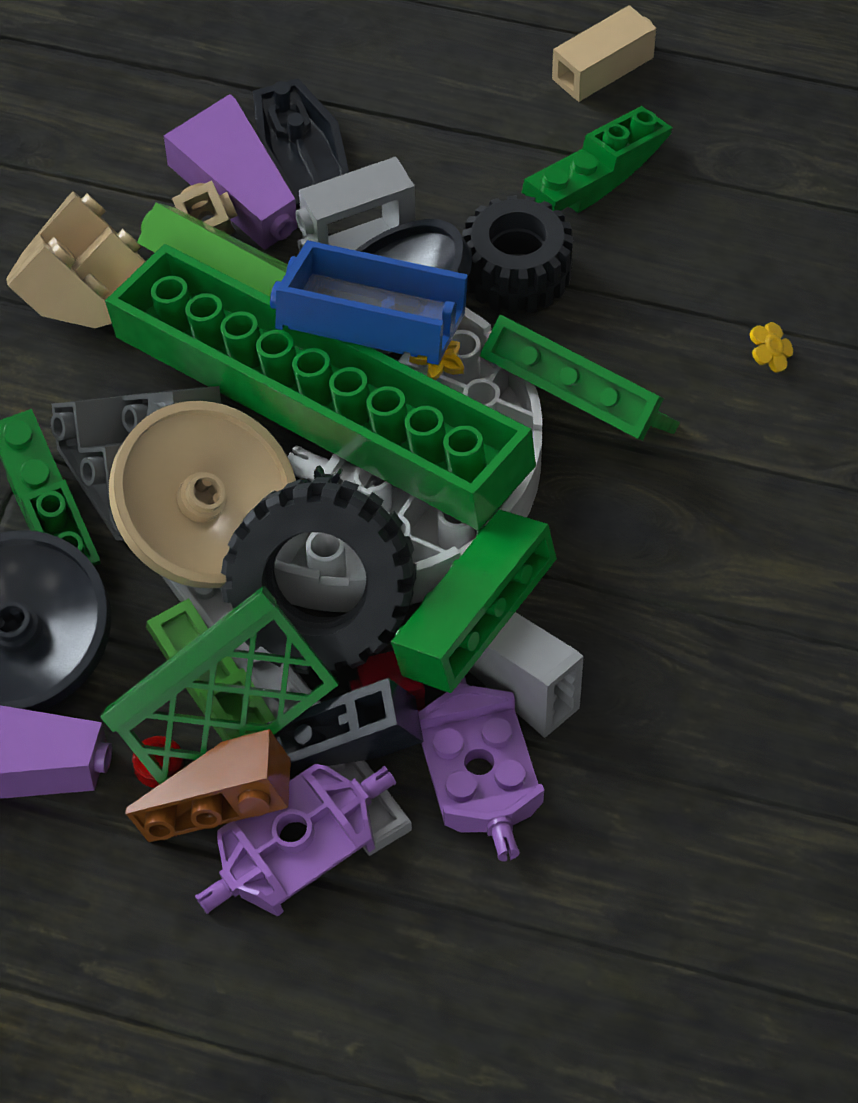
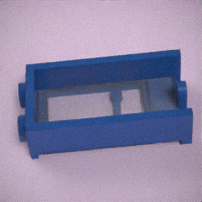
[270,240,468,365]

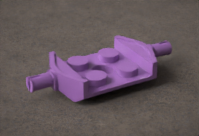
[418,677,544,861]
[195,764,396,916]

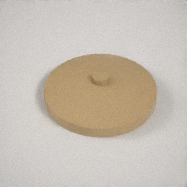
[109,401,296,588]

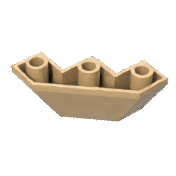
[6,191,146,328]

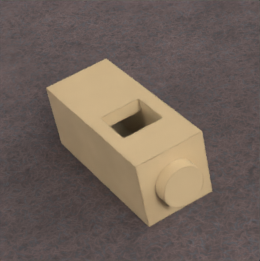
[552,5,656,102]

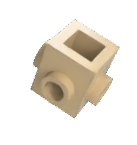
[172,180,238,235]

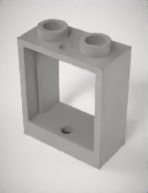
[295,156,415,251]

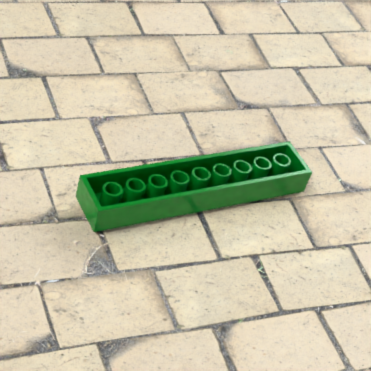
[105,244,536,531]

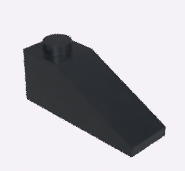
[265,678,424,772]

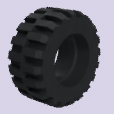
[221,477,417,675]

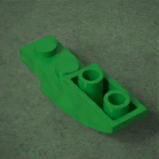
[521,106,673,213]
[0,409,101,566]

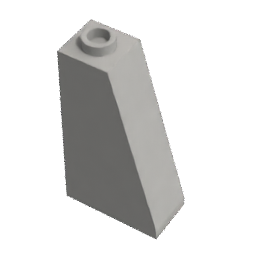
[421,586,584,738]

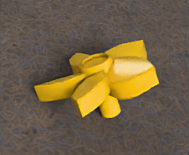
[409,340,464,380]

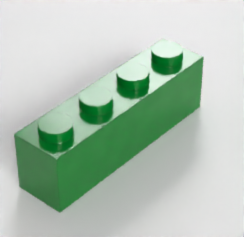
[391,509,557,693]

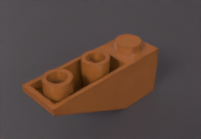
[126,729,291,842]

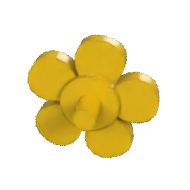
[750,322,793,373]

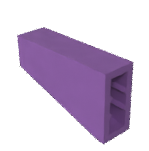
[164,94,298,250]
[0,705,112,799]

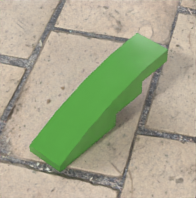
[146,598,275,741]

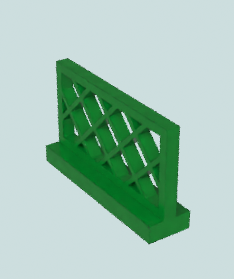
[479,315,680,441]
[100,585,339,785]

